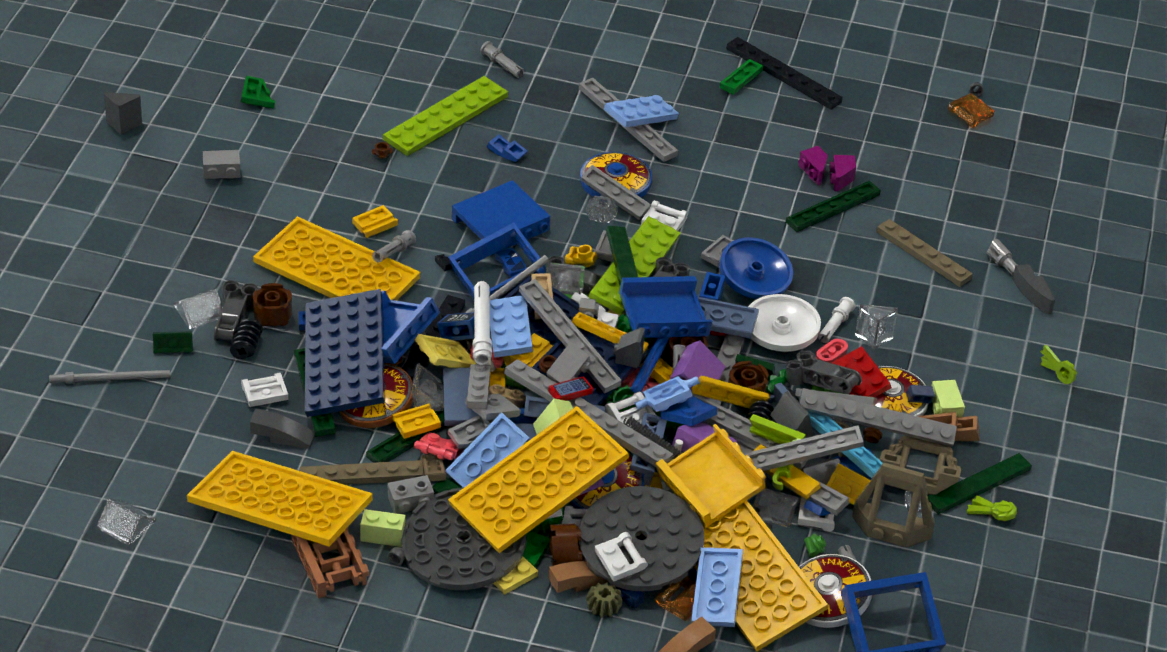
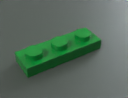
[720,59,763,95]

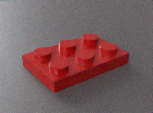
[832,346,892,398]

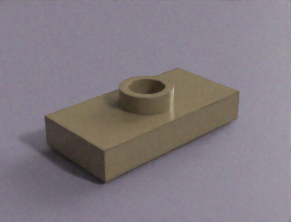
[421,454,446,481]

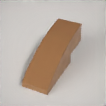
[918,412,980,441]
[549,561,609,593]
[659,617,716,652]

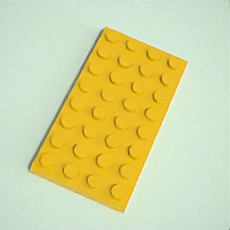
[253,216,421,301]
[448,406,629,554]
[187,451,373,547]
[694,501,828,652]

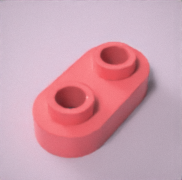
[816,339,848,363]

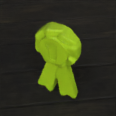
[1040,345,1077,384]
[967,496,1017,521]

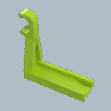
[749,414,806,490]

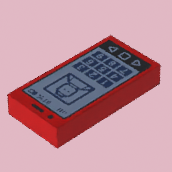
[548,376,593,401]

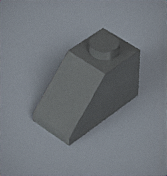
[613,327,645,368]

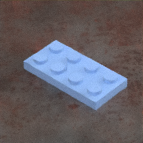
[604,95,679,128]
[490,296,533,358]
[445,412,530,488]
[691,547,743,627]

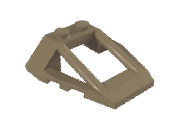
[879,435,961,495]
[852,462,935,547]

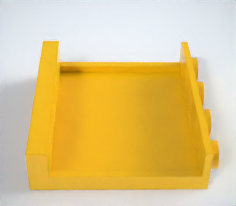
[656,424,766,528]

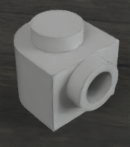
[579,298,599,318]

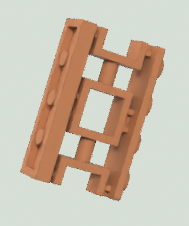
[292,527,369,599]

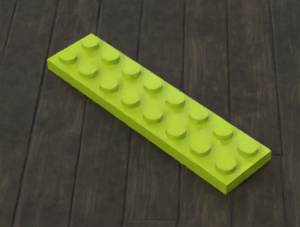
[383,76,508,156]
[588,216,681,315]

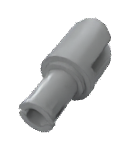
[987,239,1018,276]

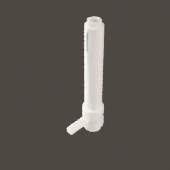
[473,281,496,372]

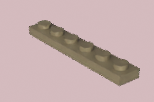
[876,219,973,287]
[300,460,424,485]

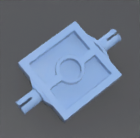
[634,376,700,412]

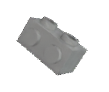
[203,150,241,179]
[546,342,591,383]
[388,475,434,514]

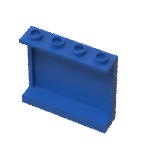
[452,180,550,255]
[619,276,713,338]
[381,290,440,364]

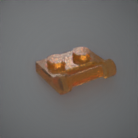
[948,93,995,128]
[655,576,696,621]

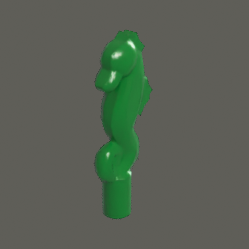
[767,369,787,394]

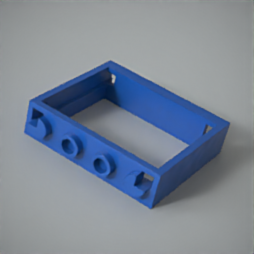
[448,223,547,299]
[841,572,946,652]

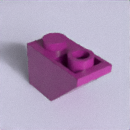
[798,146,828,185]
[829,155,856,191]

